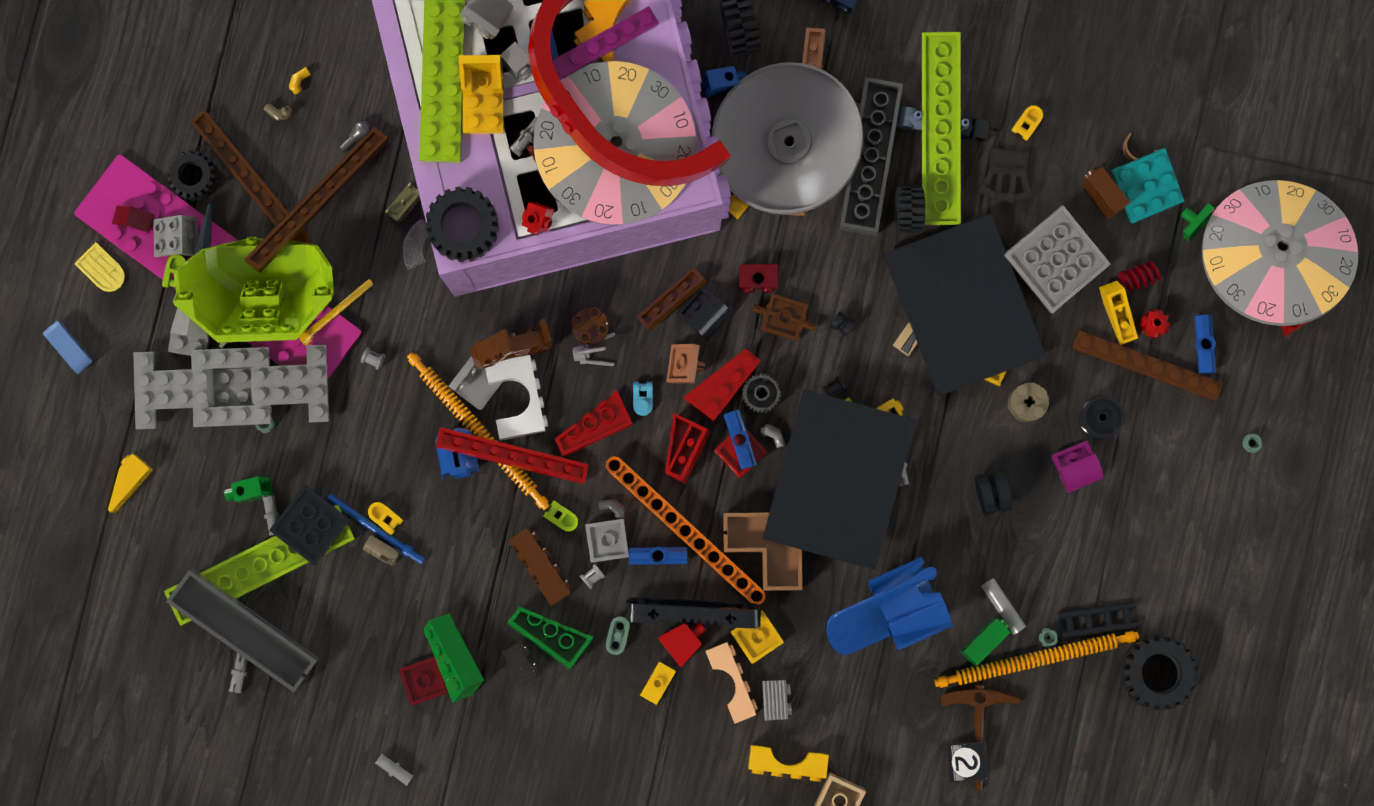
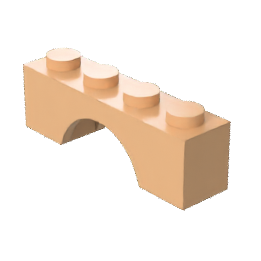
[706,642,758,724]

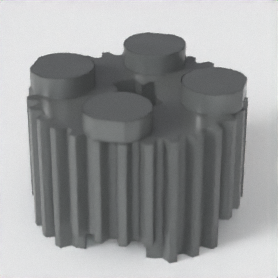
[742,374,781,414]

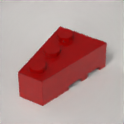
[665,413,711,484]

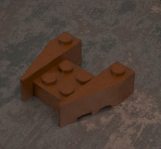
[470,319,552,371]

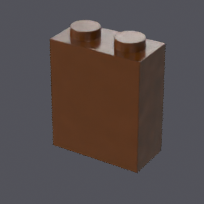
[1081,167,1130,220]

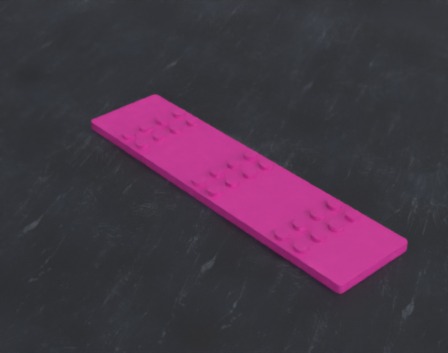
[74,155,362,379]

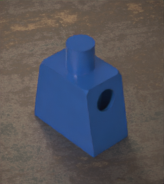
[701,66,747,98]

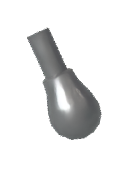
[340,121,371,152]

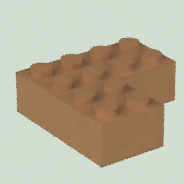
[723,513,802,591]

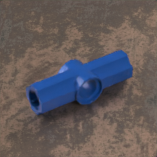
[1194,315,1216,374]
[724,410,757,470]
[629,547,687,565]

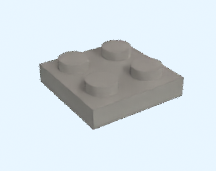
[585,519,629,563]

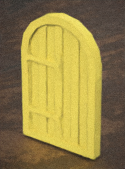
[74,242,125,292]

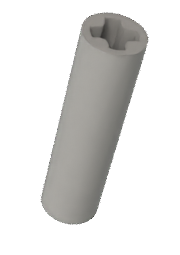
[981,578,1026,635]

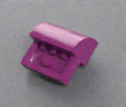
[1052,441,1103,493]

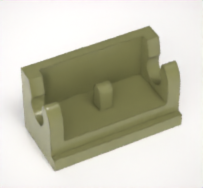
[385,182,421,225]

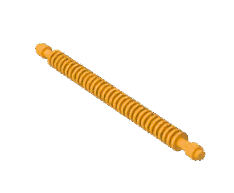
[407,352,550,511]
[934,631,1139,688]

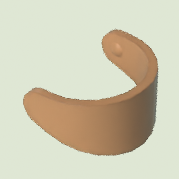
[1123,133,1157,162]

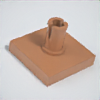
[666,344,705,383]

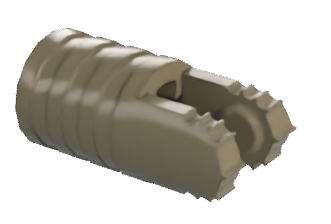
[363,535,399,565]

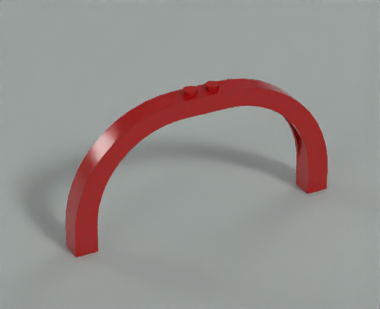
[528,0,731,186]

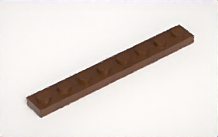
[1071,330,1223,402]

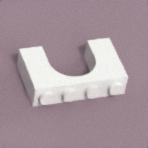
[485,355,548,441]

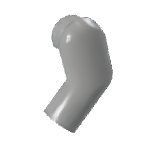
[760,424,786,448]

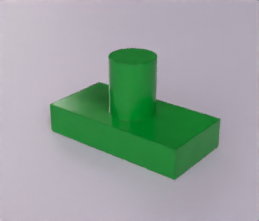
[1181,203,1214,242]

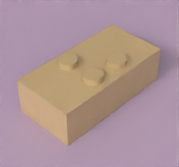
[814,772,866,806]

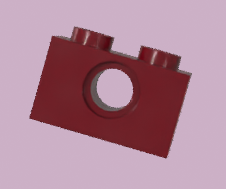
[739,264,778,293]

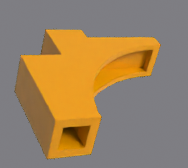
[574,0,632,63]

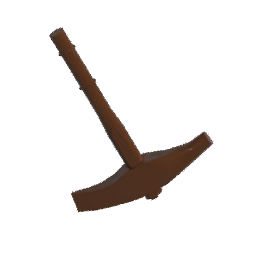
[940,685,1020,791]

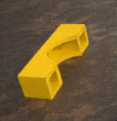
[748,745,829,782]

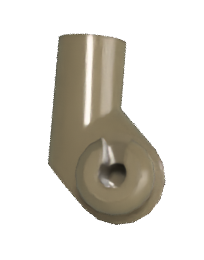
[264,103,292,121]

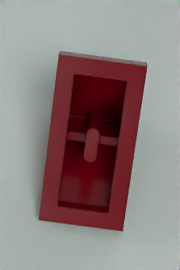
[112,205,154,233]

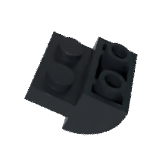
[676,287,732,341]

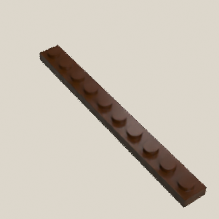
[190,110,315,245]
[244,127,389,273]

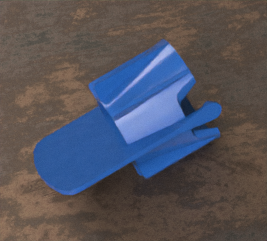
[826,556,953,655]

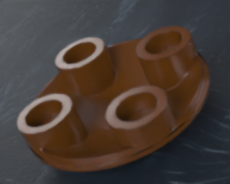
[571,307,609,345]

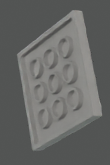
[1004,205,1110,314]

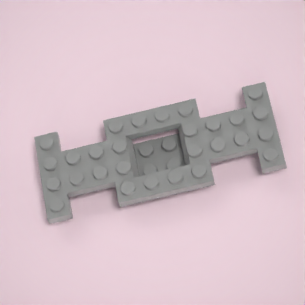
[133,345,329,430]

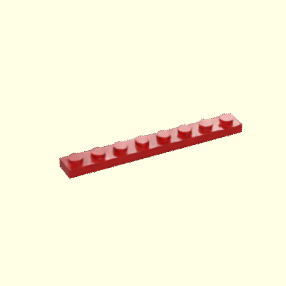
[435,427,588,484]

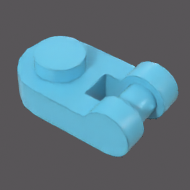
[633,382,653,416]

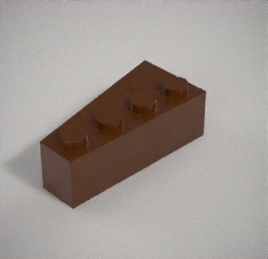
[508,528,572,606]

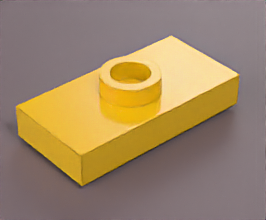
[640,662,676,705]

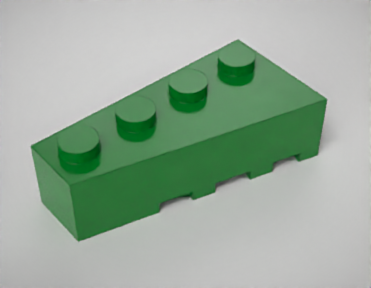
[507,607,593,670]
[424,613,484,703]

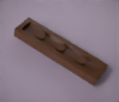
[636,267,707,332]

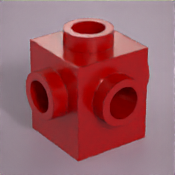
[521,202,554,235]
[1140,309,1170,338]

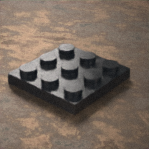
[269,485,351,566]

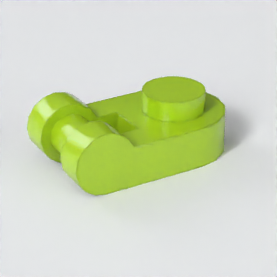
[162,254,186,288]
[543,500,578,532]

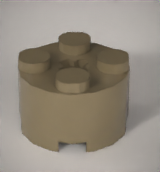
[1008,383,1049,423]

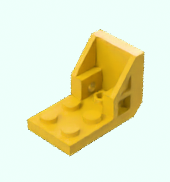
[459,55,504,134]

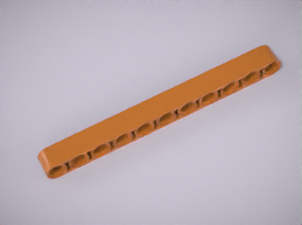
[606,456,765,604]

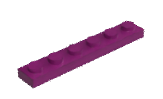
[552,6,659,81]

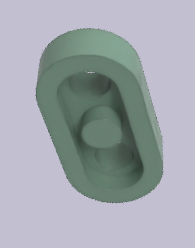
[606,617,630,655]

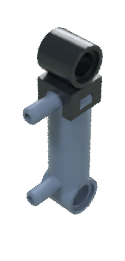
[896,106,991,142]

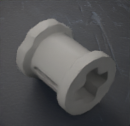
[361,347,385,370]
[580,564,605,589]

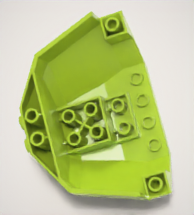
[173,237,334,342]

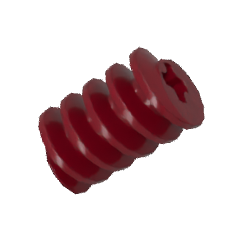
[1118,260,1162,293]

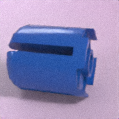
[435,428,480,480]

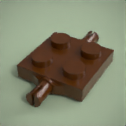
[752,293,817,342]

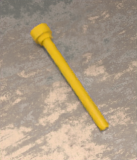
[299,279,373,346]

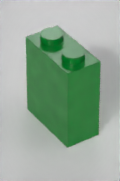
[959,618,1011,665]

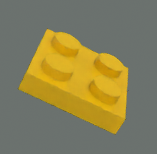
[731,610,784,664]

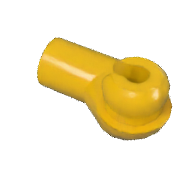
[289,67,311,94]

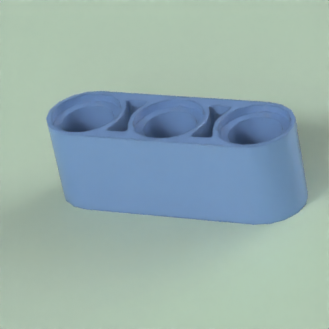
[43,320,93,374]

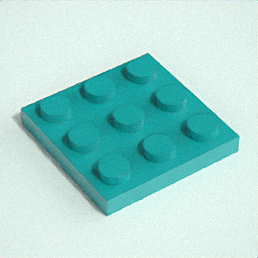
[1111,148,1185,223]

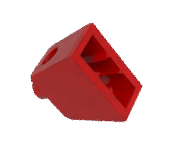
[658,622,706,667]

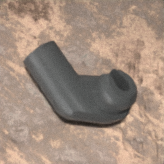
[599,499,625,518]

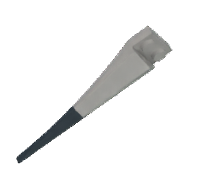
[168,203,212,356]

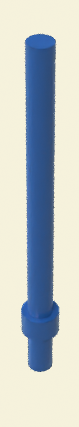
[326,494,425,565]

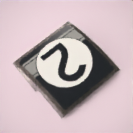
[946,741,989,783]

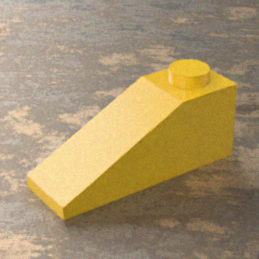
[1099,281,1138,345]
[108,454,153,513]

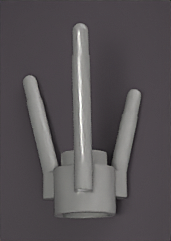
[573,333,616,366]

